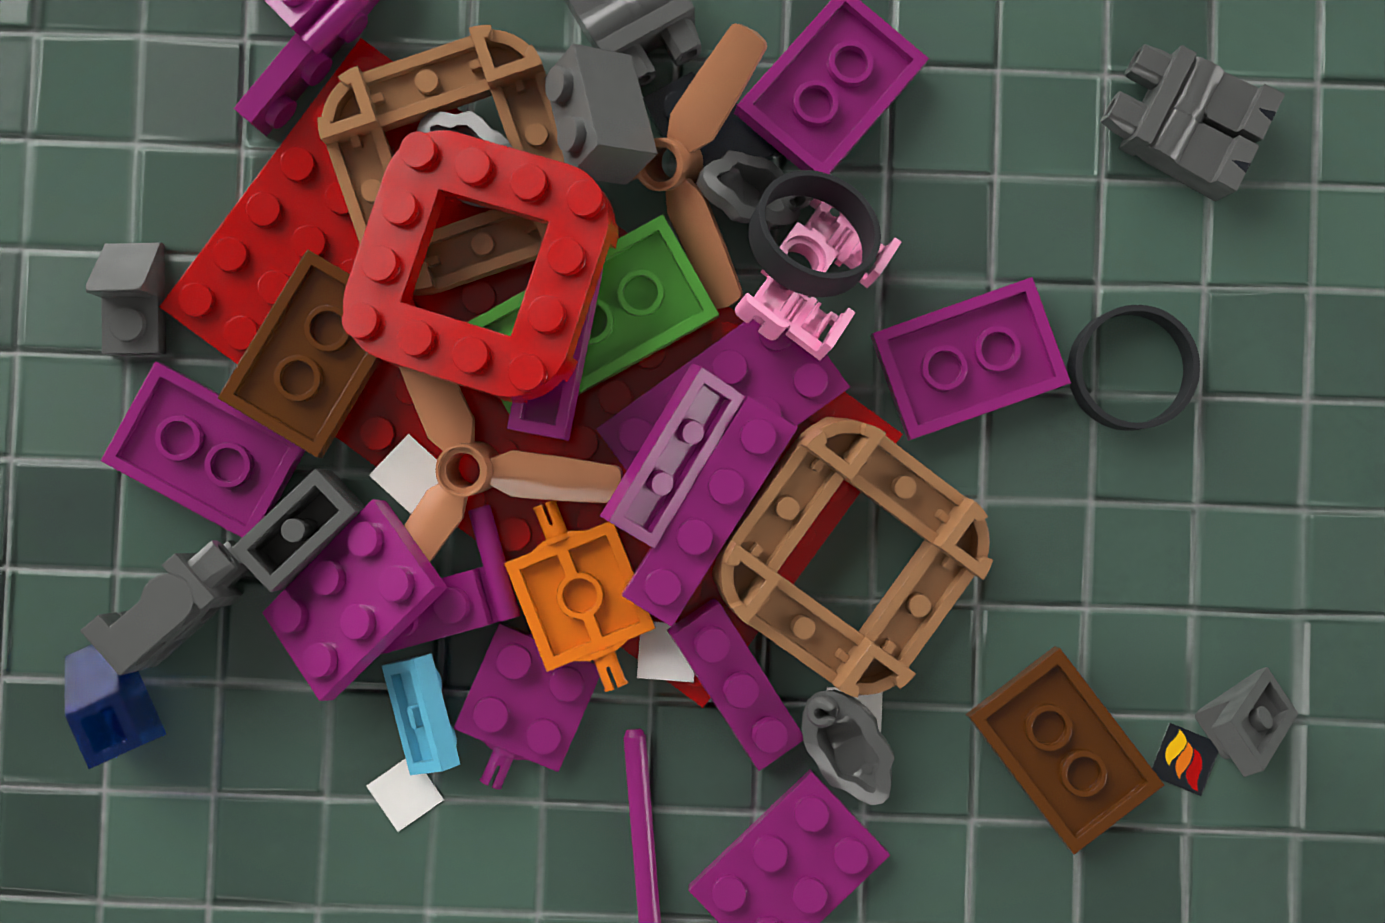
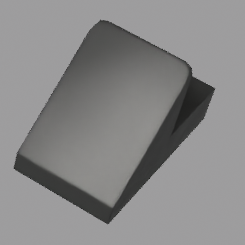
[86,243,166,356]
[1195,667,1299,777]

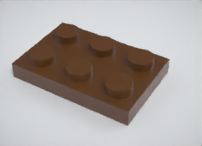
[218,249,381,458]
[966,646,1164,855]

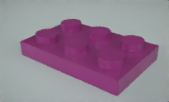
[734,0,929,174]
[870,277,1071,441]
[100,361,305,538]
[262,499,448,701]
[688,769,890,923]

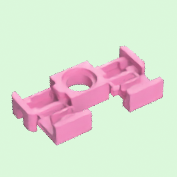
[735,199,902,361]

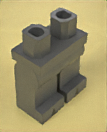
[564,0,701,88]
[1100,44,1285,202]
[80,540,250,676]

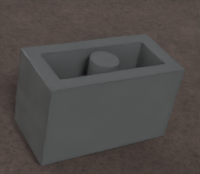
[545,43,658,185]
[230,469,365,592]

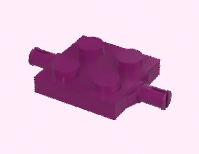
[453,622,600,790]

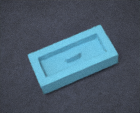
[382,653,461,775]

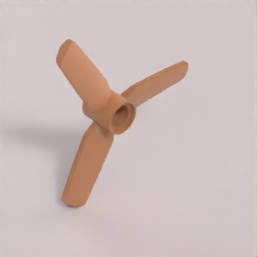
[631,23,767,309]
[399,366,623,562]

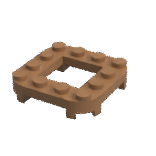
[318,25,565,296]
[712,417,993,698]

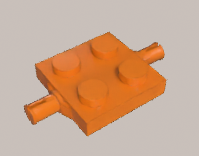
[504,500,656,692]

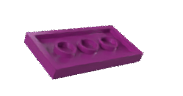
[596,319,850,471]

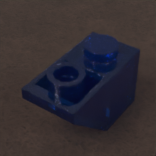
[65,644,167,769]

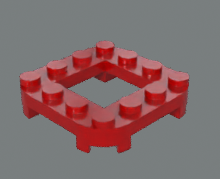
[342,130,618,403]

